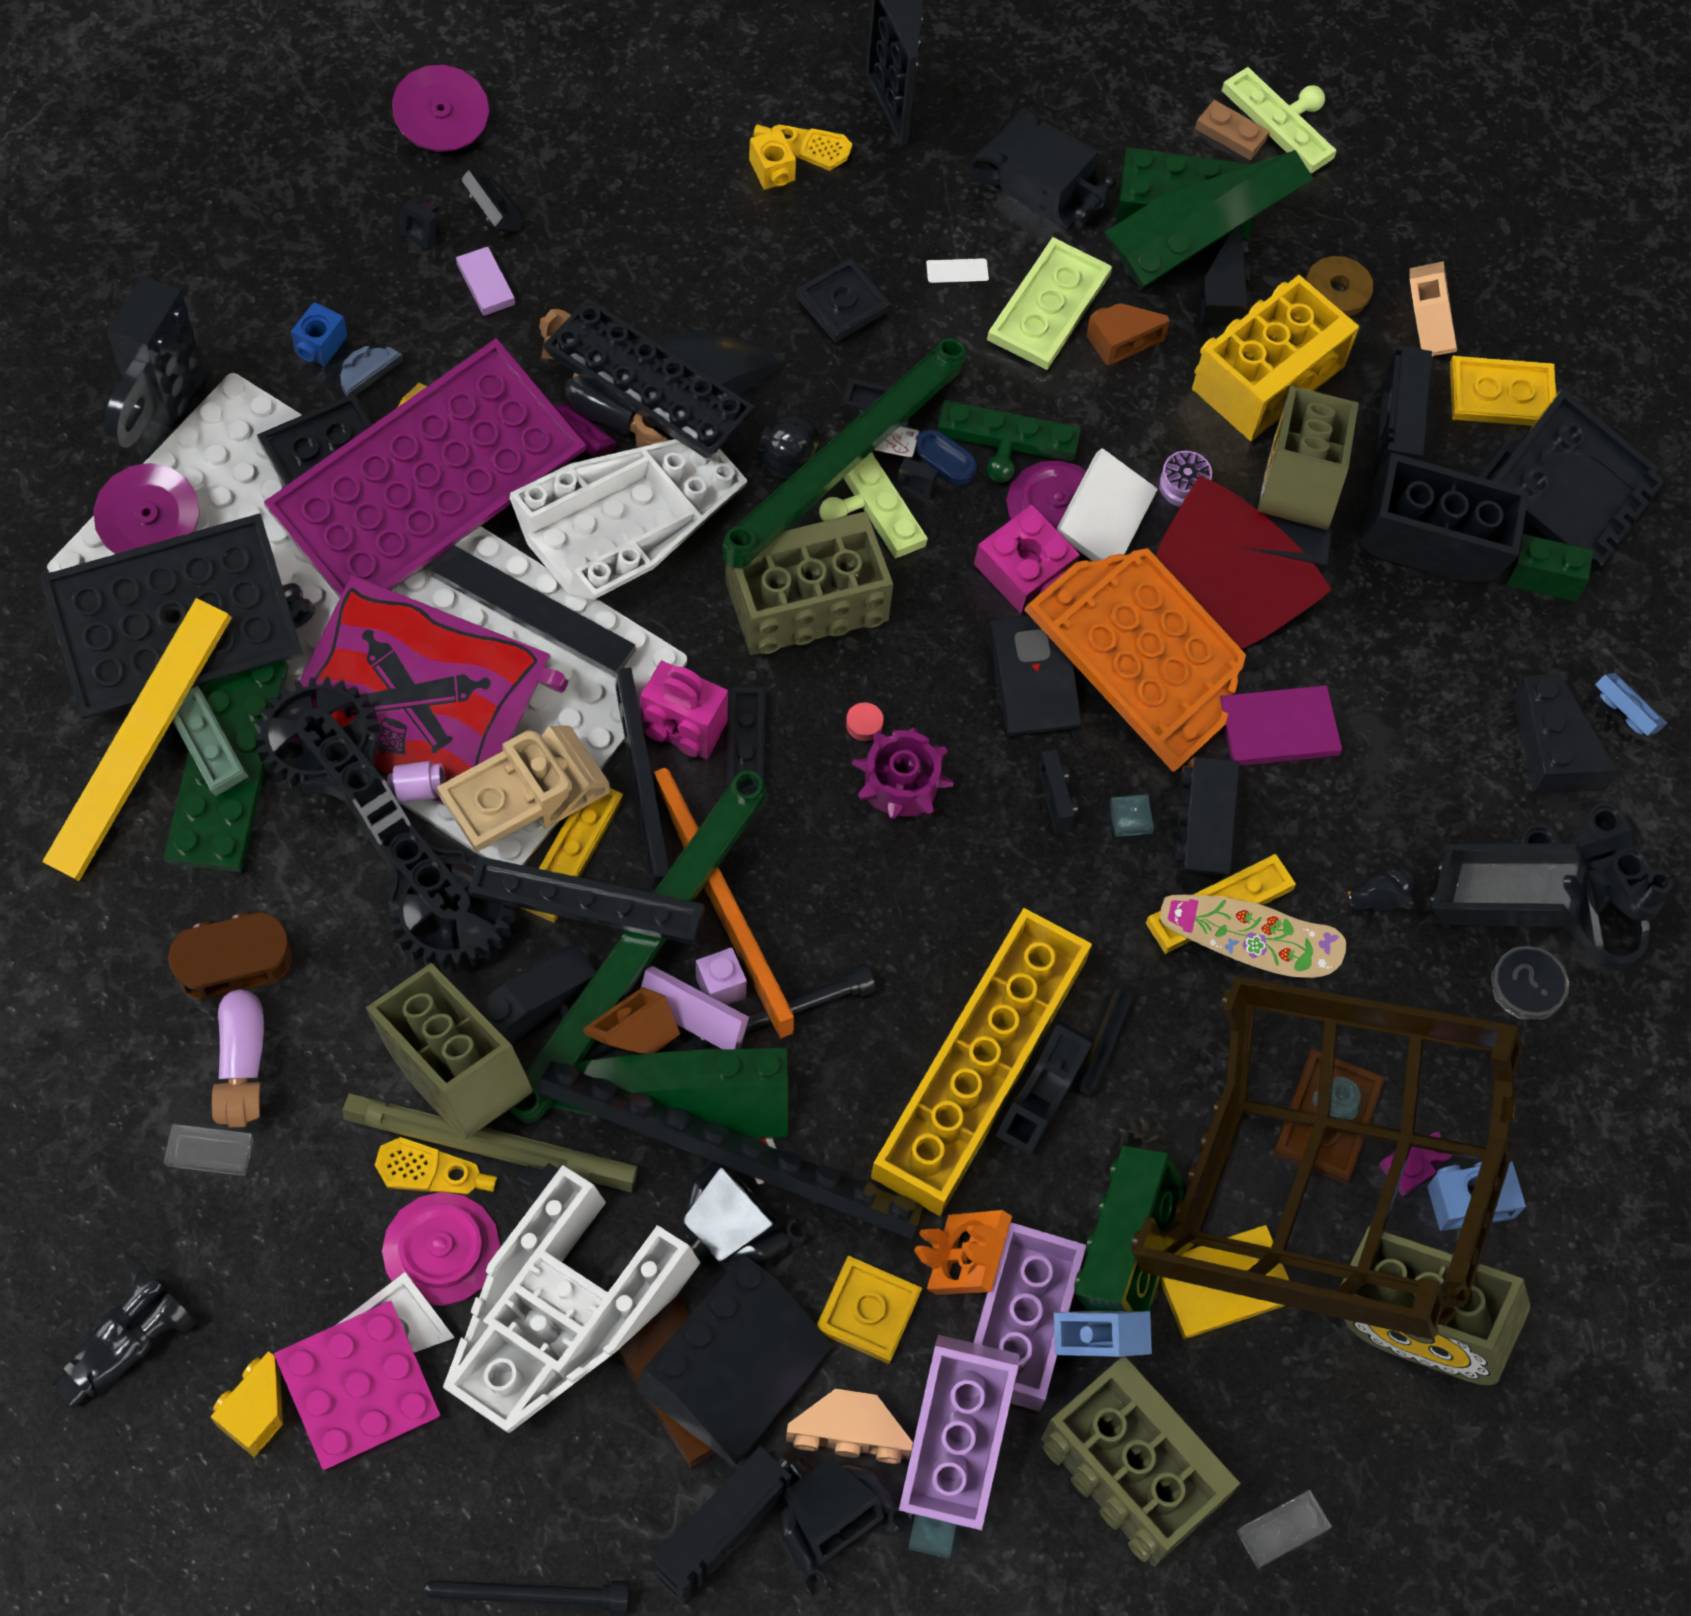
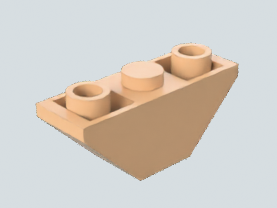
[1410,261,1457,356]
[786,1389,913,1464]

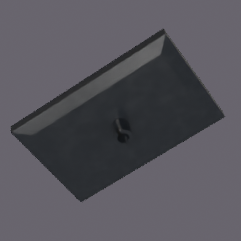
[40,513,304,720]

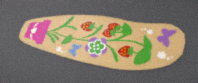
[1161,895,1346,978]

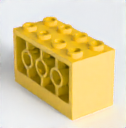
[1192,275,1359,441]

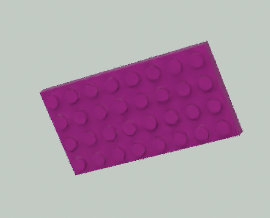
[264,338,586,598]

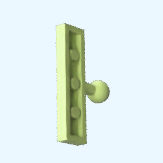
[1222,67,1337,174]
[819,452,928,559]

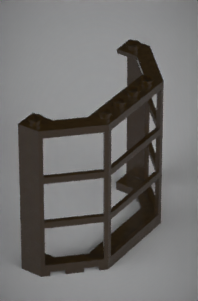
[1131,976,1523,1340]

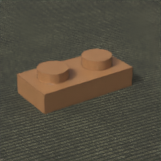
[1195,100,1270,160]

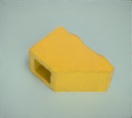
[211,1351,283,1457]

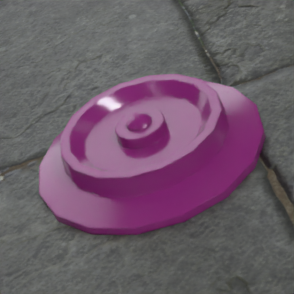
[392,65,489,152]
[1006,460,1087,548]
[93,463,200,554]

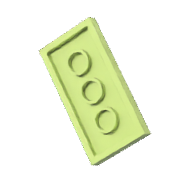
[987,237,1112,370]

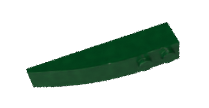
[1104,150,1314,291]
[550,1048,788,1139]

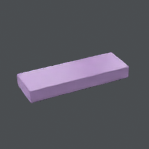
[641,966,749,1049]

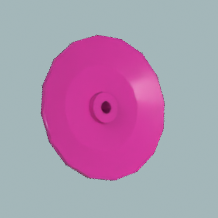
[382,1192,501,1307]

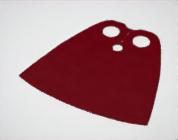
[1155,476,1331,649]

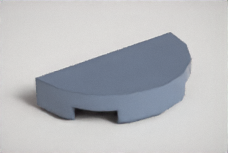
[340,346,403,397]

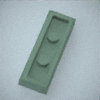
[173,685,249,796]

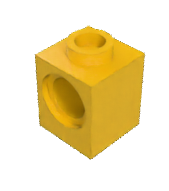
[749,129,796,190]

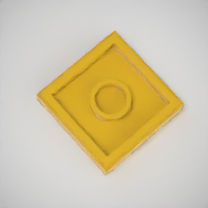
[817,1256,922,1364]

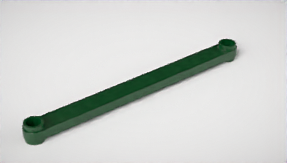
[722,338,966,569]
[510,770,766,1123]

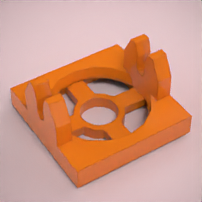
[915,1210,1012,1295]

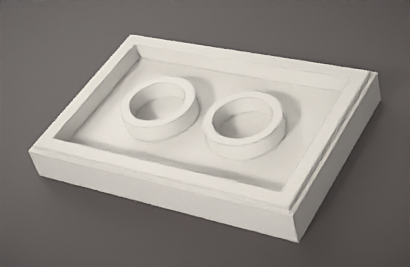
[1056,448,1157,561]

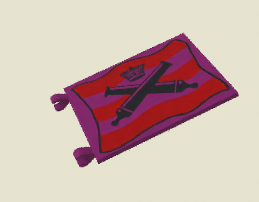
[290,575,568,805]

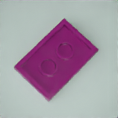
[1220,686,1342,766]

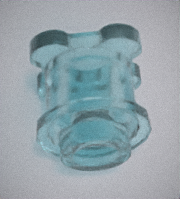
[1312,1077,1361,1120]

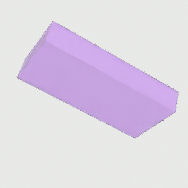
[456,246,515,316]

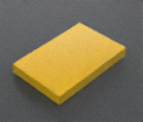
[1450,356,1556,426]
[1160,1225,1290,1340]

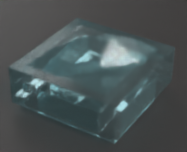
[1110,795,1154,837]
[908,1514,956,1559]

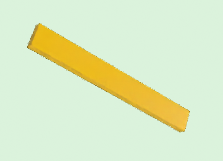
[42,598,232,881]

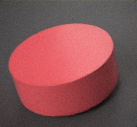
[846,703,883,741]

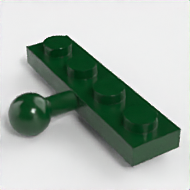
[937,400,1081,483]

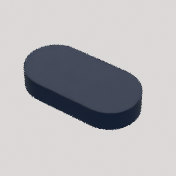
[914,430,976,486]

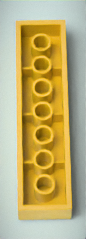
[871,908,1092,1217]

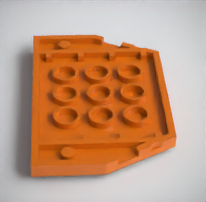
[1024,548,1246,772]

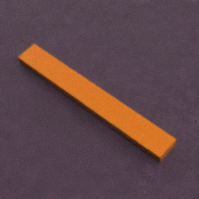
[654,767,794,1039]

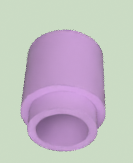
[387,761,446,803]

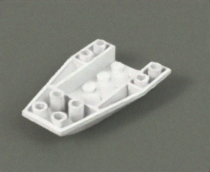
[510,439,747,600]

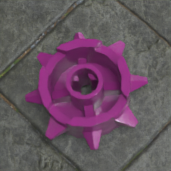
[852,728,954,819]

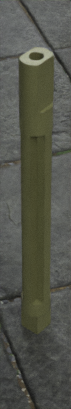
[343,1093,638,1193]

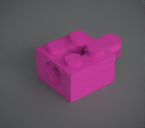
[974,505,1080,614]
[640,660,728,760]

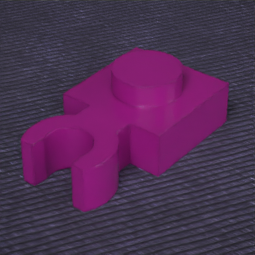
[1379,1132,1452,1197]

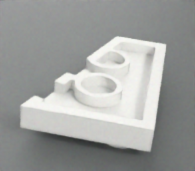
[336,1272,455,1352]

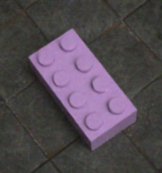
[973,1223,1086,1412]
[899,1335,1020,1530]

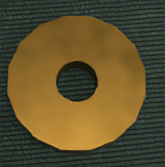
[1306,256,1373,317]

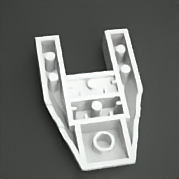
[443,1165,700,1434]

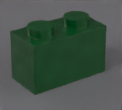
[1507,534,1593,602]

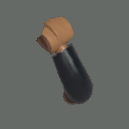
[565,372,669,448]

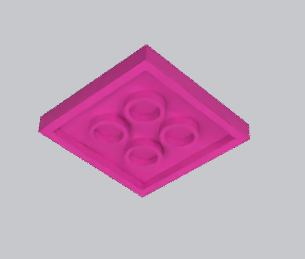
[274,1300,440,1470]

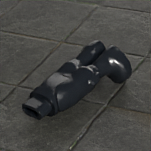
[51,1268,198,1408]

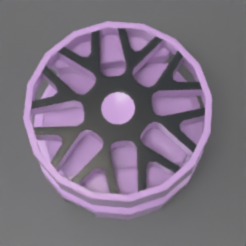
[1159,451,1212,507]

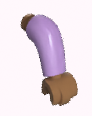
[212,989,264,1128]

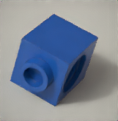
[291,302,347,367]

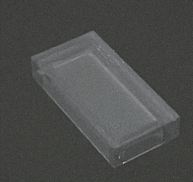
[164,1124,254,1176]

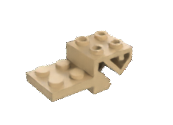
[436,726,610,853]

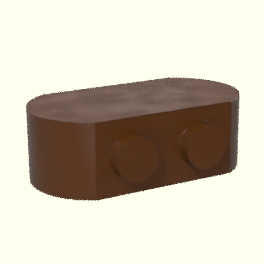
[168,912,292,1001]

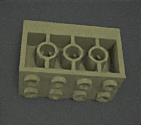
[726,511,893,655]
[1041,1356,1241,1567]

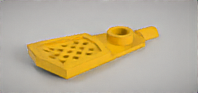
[753,124,852,171]
[375,1137,498,1195]

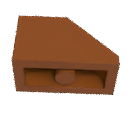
[1086,303,1170,366]
[583,987,680,1054]

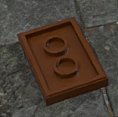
[1272,1049,1385,1185]

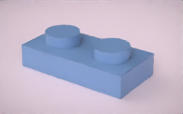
[1595,673,1667,736]

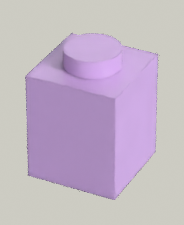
[696,947,747,1005]

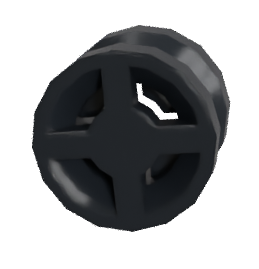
[283,583,316,628]

